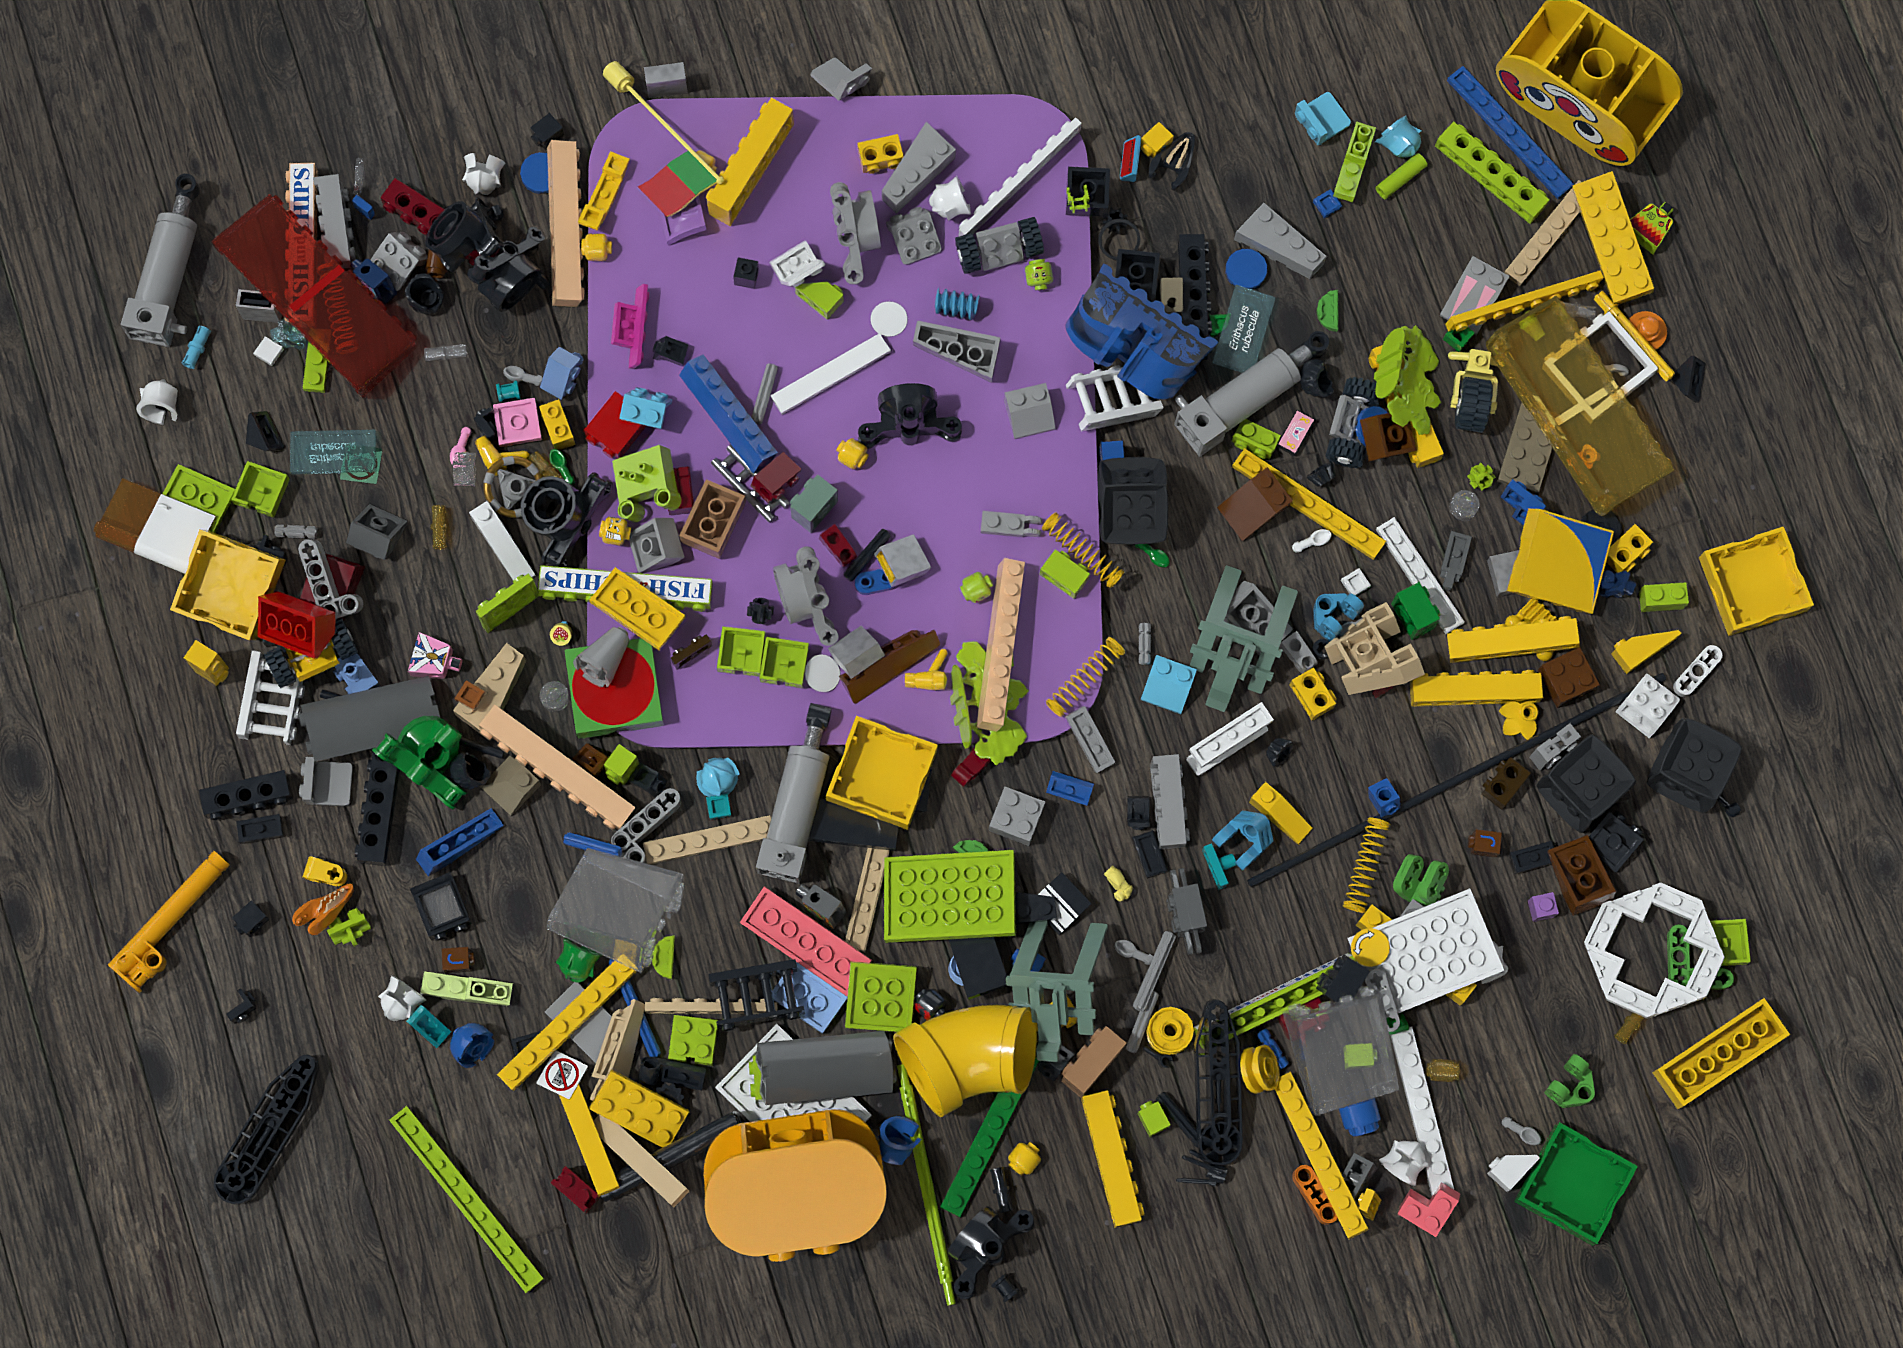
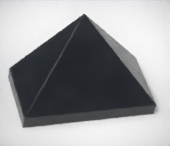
[1671,356,1706,403]
[246,411,284,451]

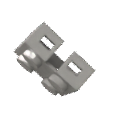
[1529,723,1581,770]

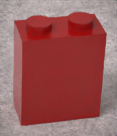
[584,391,647,459]

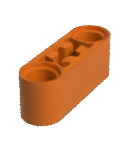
[1292,1165,1338,1225]

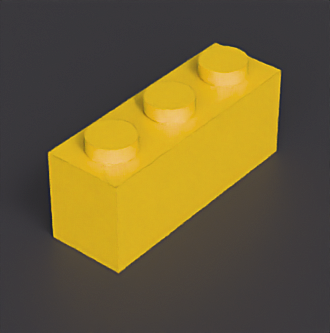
[184,640,229,686]

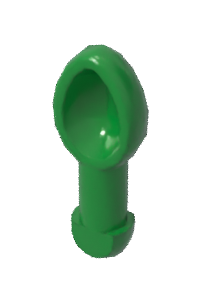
[549,449,575,486]
[1135,544,1170,568]

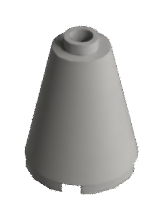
[573,627,630,687]

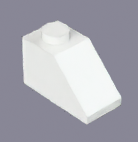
[1487,1155,1539,1192]

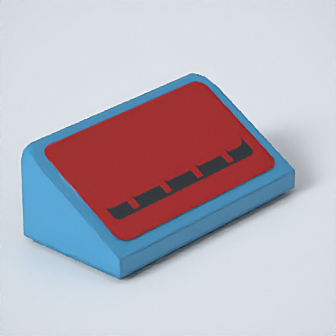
[1120,135,1141,182]

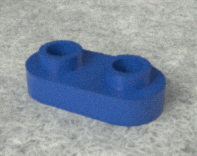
[855,569,895,595]

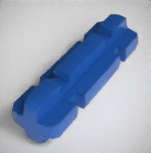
[1257,1029,1289,1070]

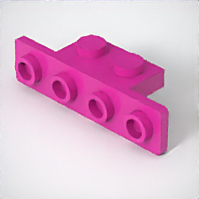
[611,283,649,369]

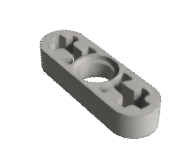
[1367,969,1400,1032]

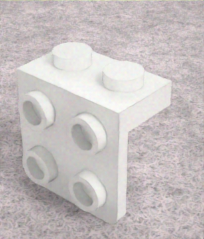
[769,241,825,287]

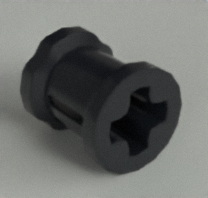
[991,1273,1020,1303]

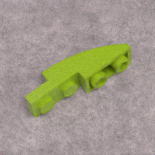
[1333,122,1376,202]

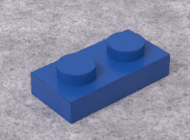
[1046,771,1094,806]

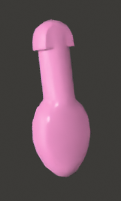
[450,427,472,466]

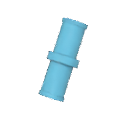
[182,326,211,369]

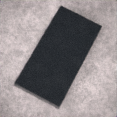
[809,798,899,851]
[948,937,1008,1000]

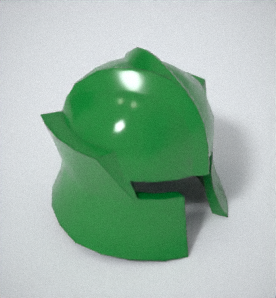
[555,937,603,983]

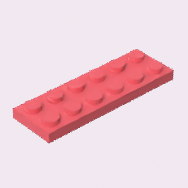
[740,886,872,996]

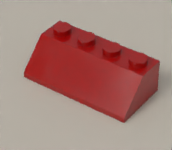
[258,591,336,659]

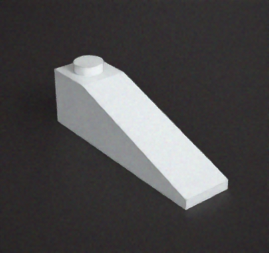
[469,501,536,581]

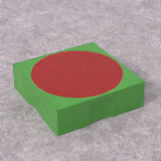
[565,638,664,739]

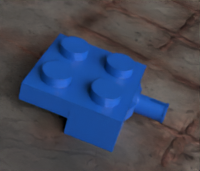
[1501,479,1546,526]

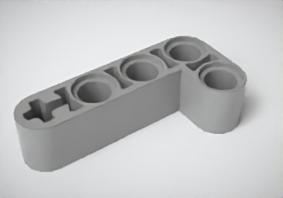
[298,539,363,620]
[611,788,681,870]

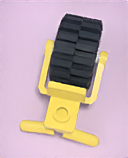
[1448,349,1506,433]

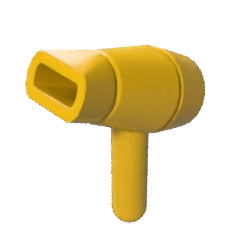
[475,435,529,476]
[905,649,948,690]

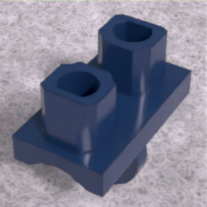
[1599,570,1636,598]

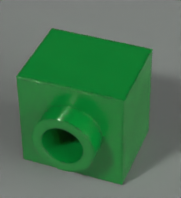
[1443,327,1475,352]

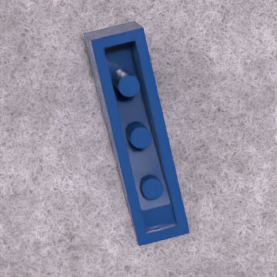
[416,808,503,877]

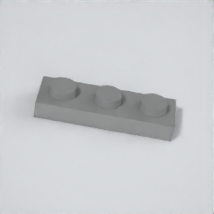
[1065,706,1115,773]

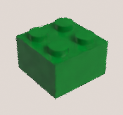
[1391,582,1440,640]

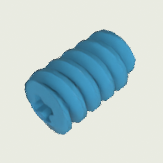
[935,287,980,320]

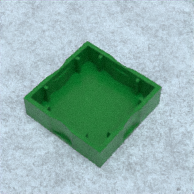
[1514,1122,1638,1246]

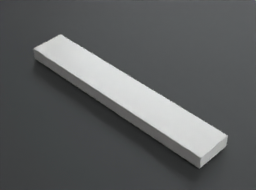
[771,333,891,415]
[1376,517,1464,634]

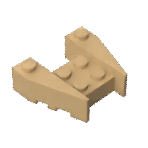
[1324,602,1425,695]

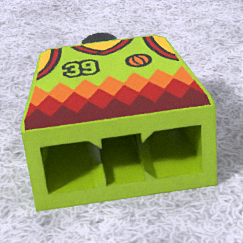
[1630,202,1673,254]

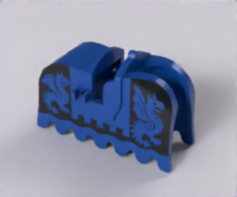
[1065,264,1218,399]

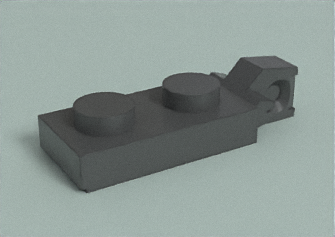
[1440,531,1472,592]

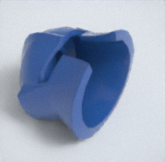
[878,1116,921,1165]

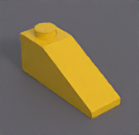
[1611,630,1681,674]
[1249,781,1312,844]

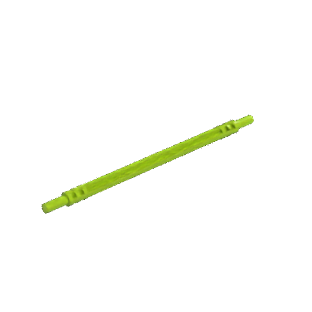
[897,1064,956,1306]

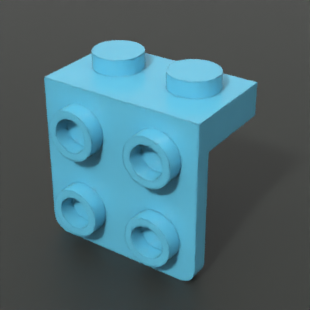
[1295,92,1351,145]
[619,387,673,429]

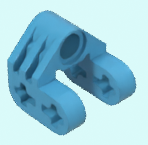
[1313,593,1364,642]
[1212,810,1273,871]

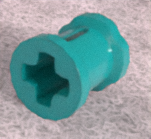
[496,380,520,402]

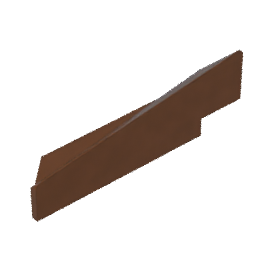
[839,630,940,704]

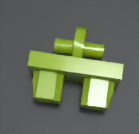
[327,908,371,946]

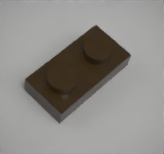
[671,634,712,670]

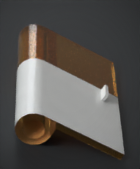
[94,478,216,574]

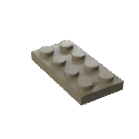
[1497,403,1560,494]

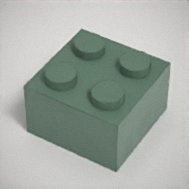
[790,474,838,533]

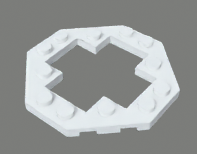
[1584,883,1724,1019]

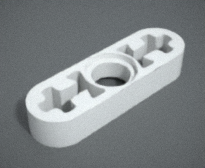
[1673,645,1722,697]

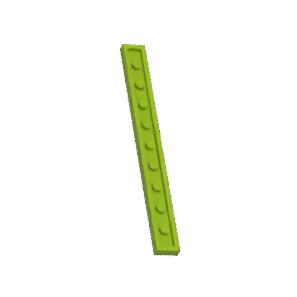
[389,1106,544,1294]

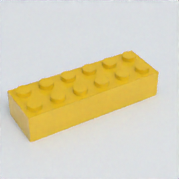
[706,97,794,227]
[1572,171,1654,305]
[1652,998,1790,1109]

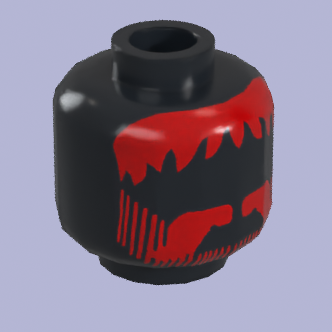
[914,988,947,1021]

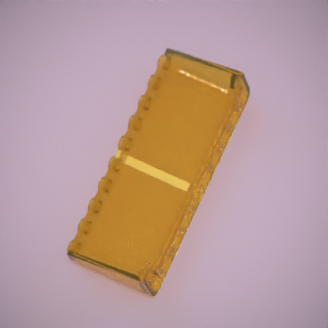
[1486,296,1675,516]

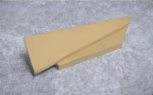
[590,999,645,1101]

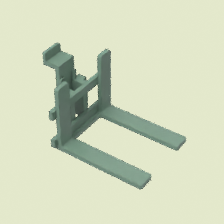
[1189,566,1298,712]
[1006,921,1108,1062]

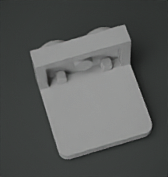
[810,58,872,101]
[886,207,941,264]
[371,231,428,291]
[299,757,353,806]

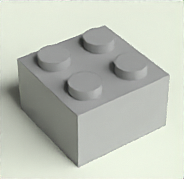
[989,787,1045,846]

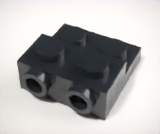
[1589,810,1644,872]

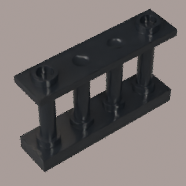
[709,959,805,1031]

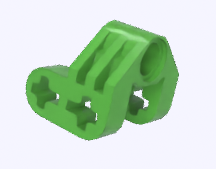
[1393,854,1449,907]
[1544,1054,1595,1108]

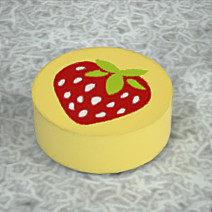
[550,623,572,646]

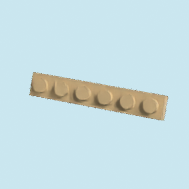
[1504,180,1581,286]
[643,815,771,865]
[645,998,778,1014]

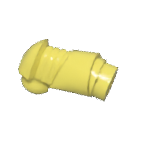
[1104,865,1133,902]

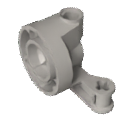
[830,182,881,284]
[773,546,838,646]

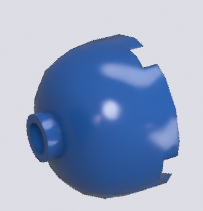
[450,1023,494,1068]

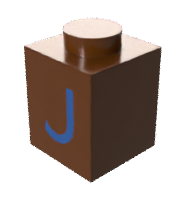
[1468,829,1502,857]
[442,947,475,974]

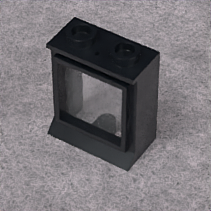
[410,872,472,941]

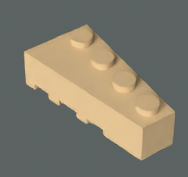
[453,643,526,741]

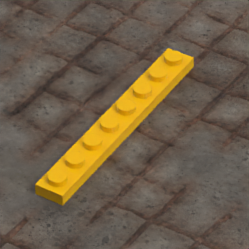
[1445,270,1604,332]
[1232,448,1386,560]
[497,951,641,1091]
[1275,1072,1369,1239]

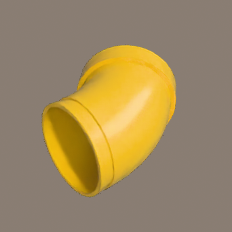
[893,1005,1037,1117]

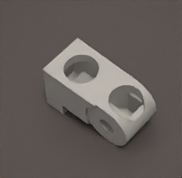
[1279,631,1318,674]

